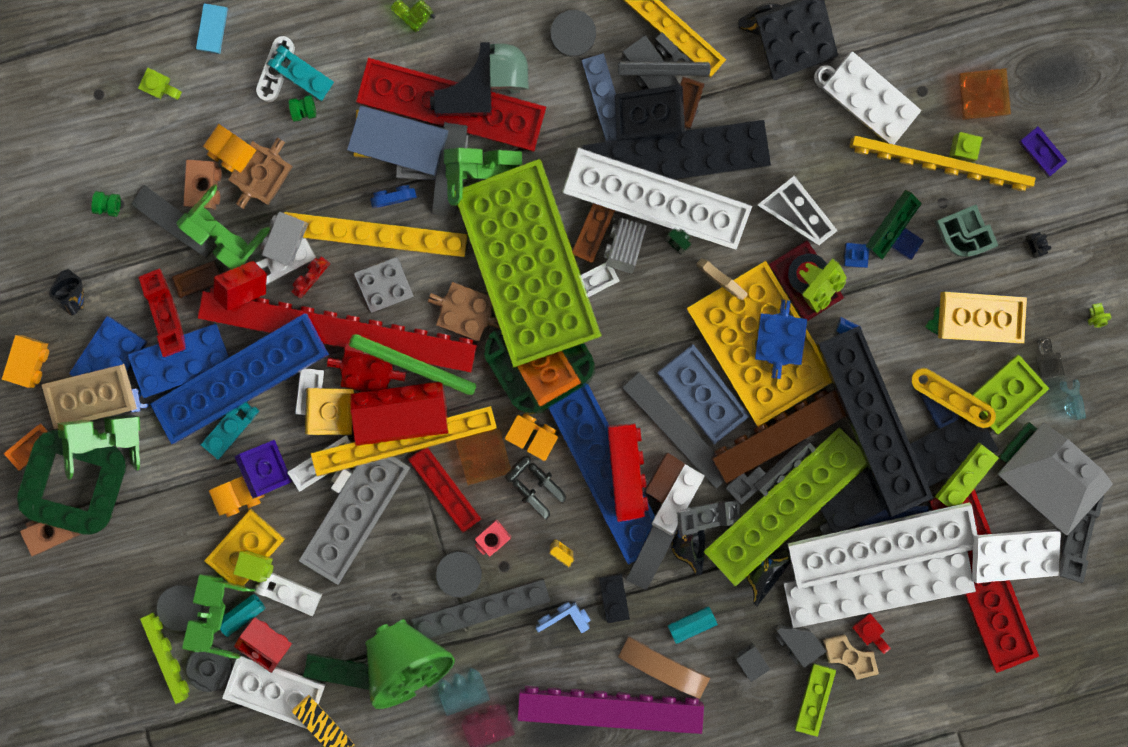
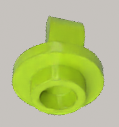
[1087,303,1111,328]

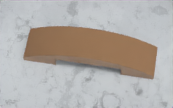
[618,636,710,699]

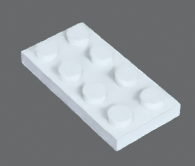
[821,51,922,145]
[972,529,1061,583]
[223,654,326,729]

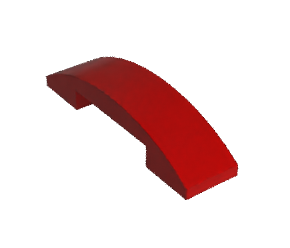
[139,268,186,358]

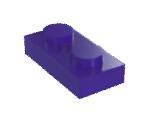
[1019,126,1068,177]

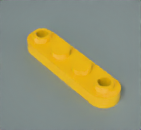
[911,368,996,428]

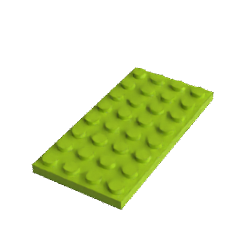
[454,159,602,367]

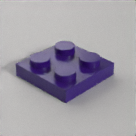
[234,440,293,499]

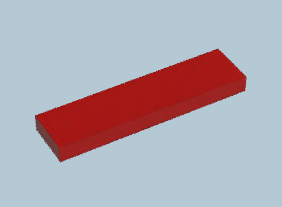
[408,447,482,533]

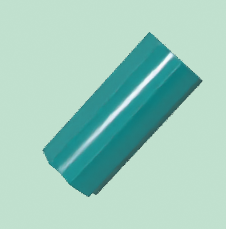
[220,593,266,637]
[668,606,718,644]

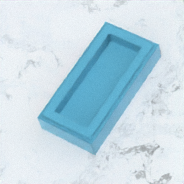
[196,3,228,54]

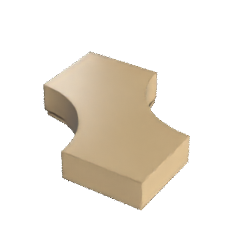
[696,258,748,300]
[822,634,879,680]

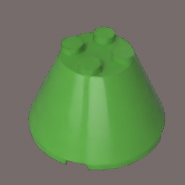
[365,620,455,709]

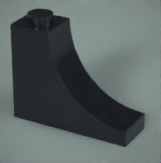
[430,42,492,117]

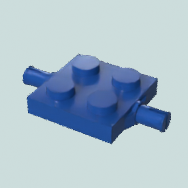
[755,300,807,379]

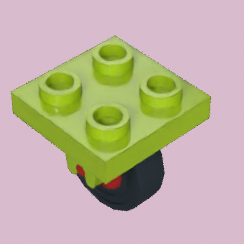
[788,253,847,313]

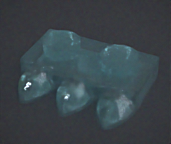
[439,668,490,716]

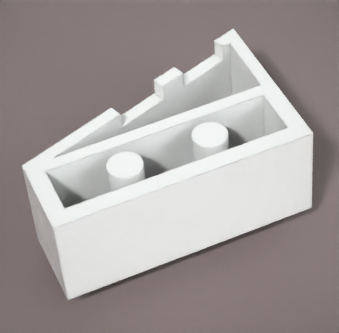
[758,176,837,245]

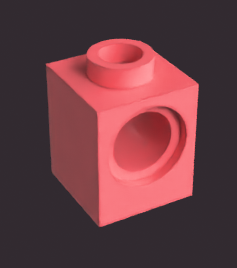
[475,519,511,557]

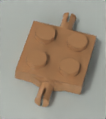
[228,137,293,209]
[428,282,500,341]

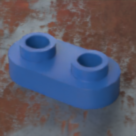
[370,185,417,208]

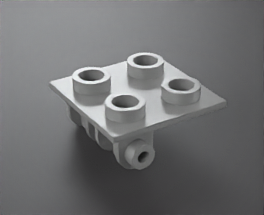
[354,256,414,313]

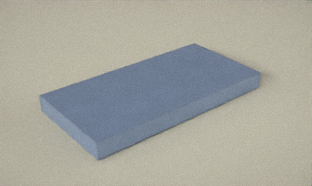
[347,106,449,176]
[657,344,750,445]

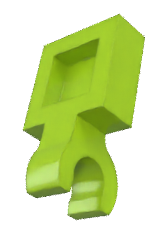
[138,68,182,100]

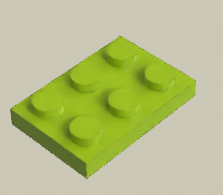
[972,355,1049,435]

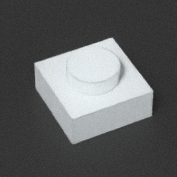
[331,469,353,493]

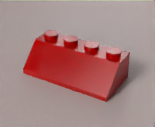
[350,382,448,446]
[607,423,648,522]

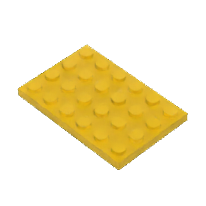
[686,261,832,427]

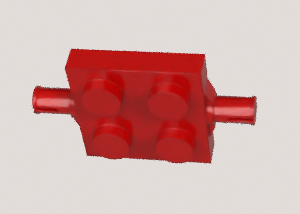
[327,345,406,392]

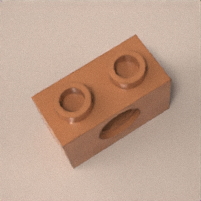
[183,160,222,210]
[20,521,80,556]

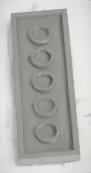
[299,457,411,585]

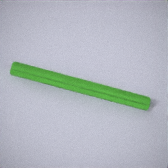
[349,334,476,395]

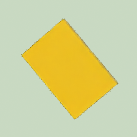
[204,509,285,591]

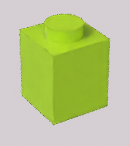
[949,132,983,163]
[234,551,273,582]

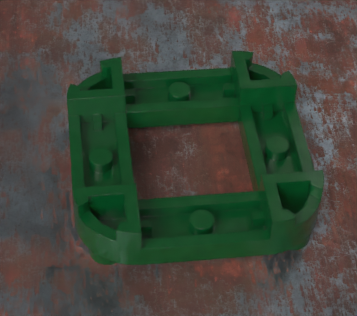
[484,329,595,415]
[17,430,126,535]

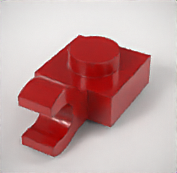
[852,613,891,654]

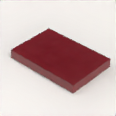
[768,240,844,321]

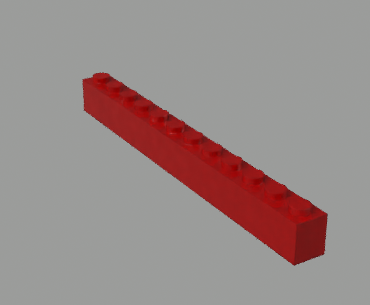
[198,288,477,372]

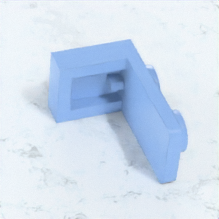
[536,602,591,633]

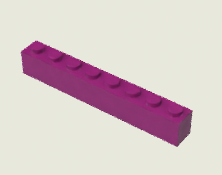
[518,686,704,734]

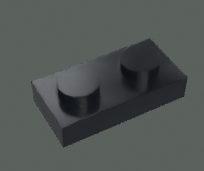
[599,573,630,624]

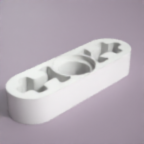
[256,36,295,102]

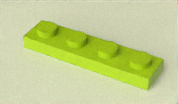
[140,612,189,704]

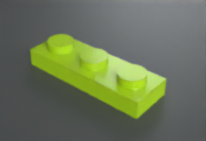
[935,443,999,507]
[794,663,836,737]

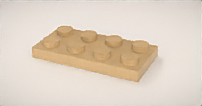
[42,364,137,429]

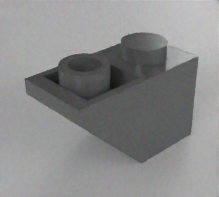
[774,625,826,668]

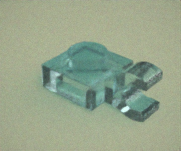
[1060,379,1086,420]

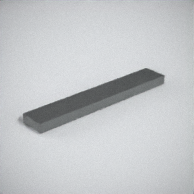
[622,372,724,488]

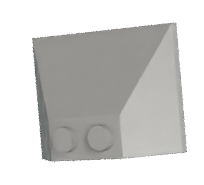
[997,423,1113,536]

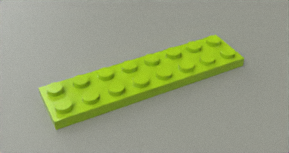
[704,427,867,587]

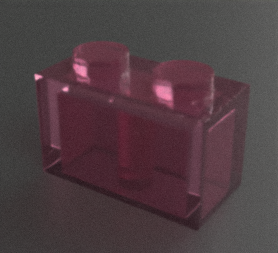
[462,704,515,747]

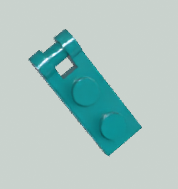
[267,45,334,101]
[201,402,260,460]

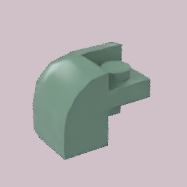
[490,44,529,93]
[934,204,998,257]

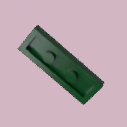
[865,190,922,260]
[664,228,692,255]
[303,653,369,690]

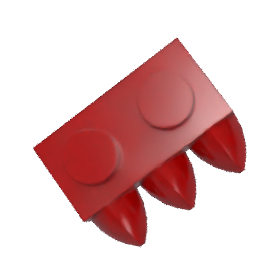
[291,256,331,298]

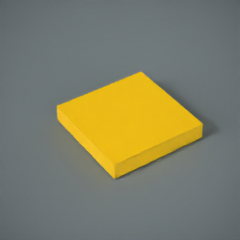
[305,388,354,435]

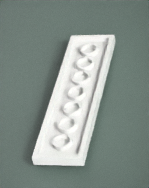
[562,147,752,250]
[787,502,977,589]
[783,551,976,628]

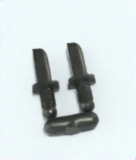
[505,456,566,520]

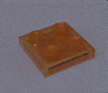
[959,68,1011,120]
[456,428,511,485]

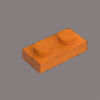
[3,423,48,471]

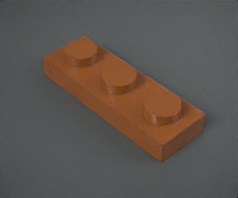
[572,203,615,263]

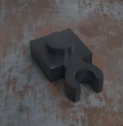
[1025,232,1051,258]

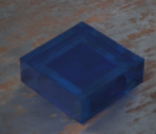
[891,228,924,260]

